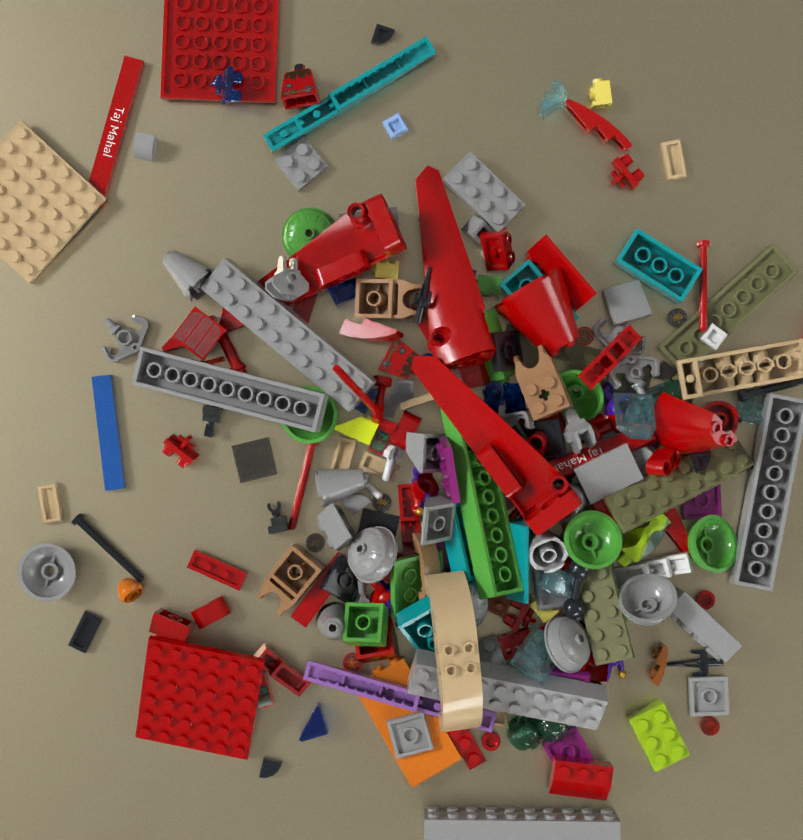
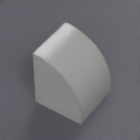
[133,132,158,162]
[461,215,494,246]
[341,493,372,516]

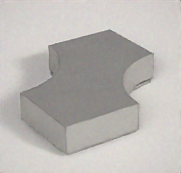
[375,379,414,418]

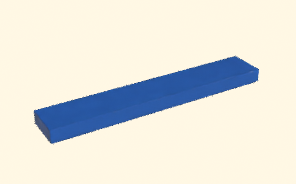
[92,375,125,491]

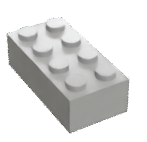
[443,151,525,232]
[670,587,742,663]

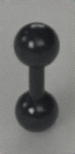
[563,560,591,619]

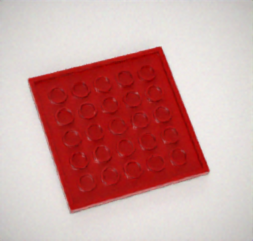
[160,0,280,104]
[135,635,266,760]

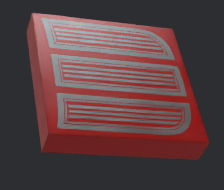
[172,307,226,361]

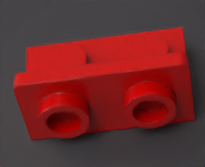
[480,227,515,271]

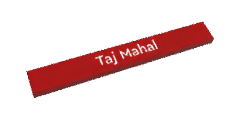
[89,56,144,208]
[549,423,656,482]

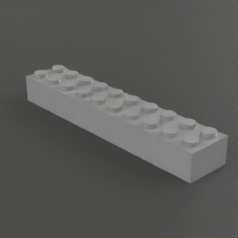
[201,258,377,412]
[131,347,329,432]
[729,393,803,592]
[407,649,608,730]
[424,806,621,840]

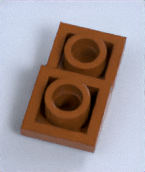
[648,643,668,686]

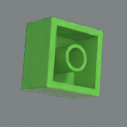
[342,602,389,647]

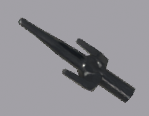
[413,266,432,324]
[666,650,724,676]

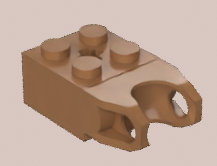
[355,279,424,320]
[513,345,574,421]
[256,543,326,617]

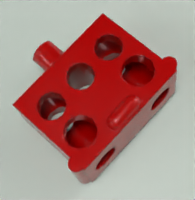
[497,627,535,663]

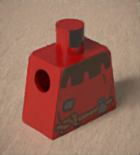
[281,64,321,110]
[378,339,420,380]

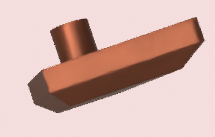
[488,595,512,618]

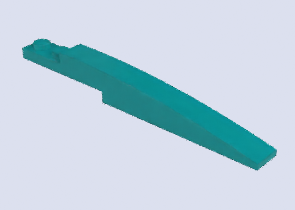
[262,36,437,153]

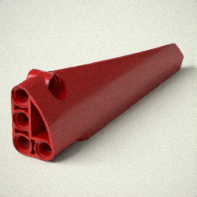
[415,165,496,370]
[219,193,407,332]
[411,356,583,536]

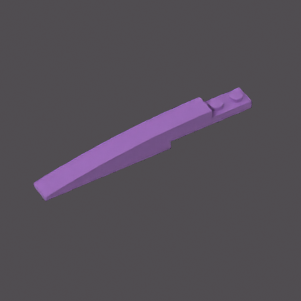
[303,660,497,733]

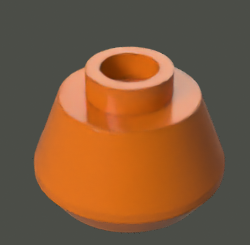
[117,578,143,603]

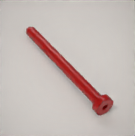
[697,240,710,332]
[288,442,319,530]

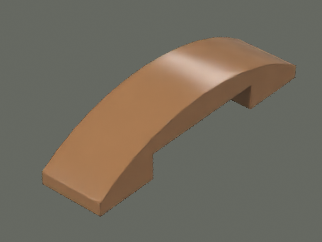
[412,532,441,600]

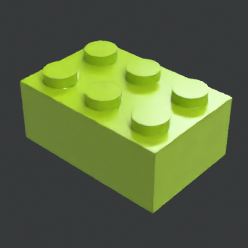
[626,698,690,772]

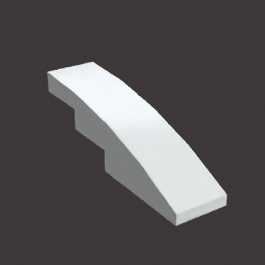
[613,552,693,587]

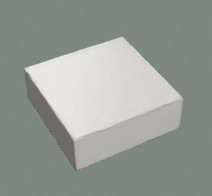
[700,323,728,350]

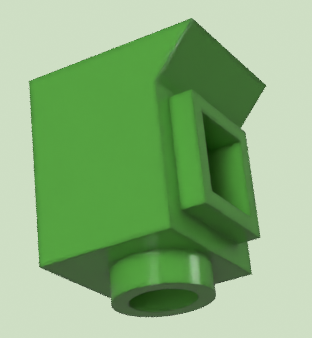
[476,274,502,301]

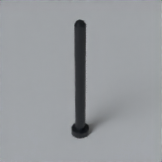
[737,378,803,402]
[71,513,144,582]

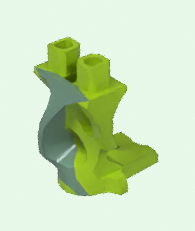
[616,514,671,567]

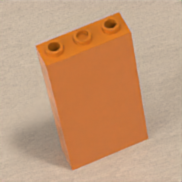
[359,655,462,788]

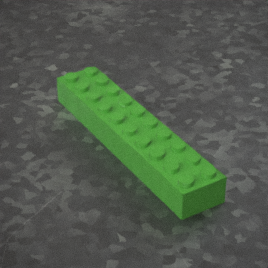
[440,400,524,600]

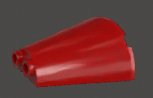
[494,266,579,358]
[653,392,739,455]

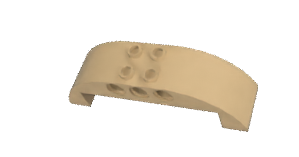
[676,338,803,400]
[424,570,483,732]

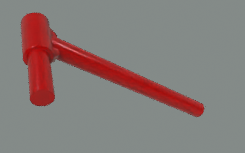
[333,365,386,424]

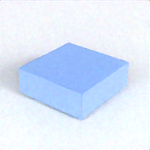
[382,113,408,139]

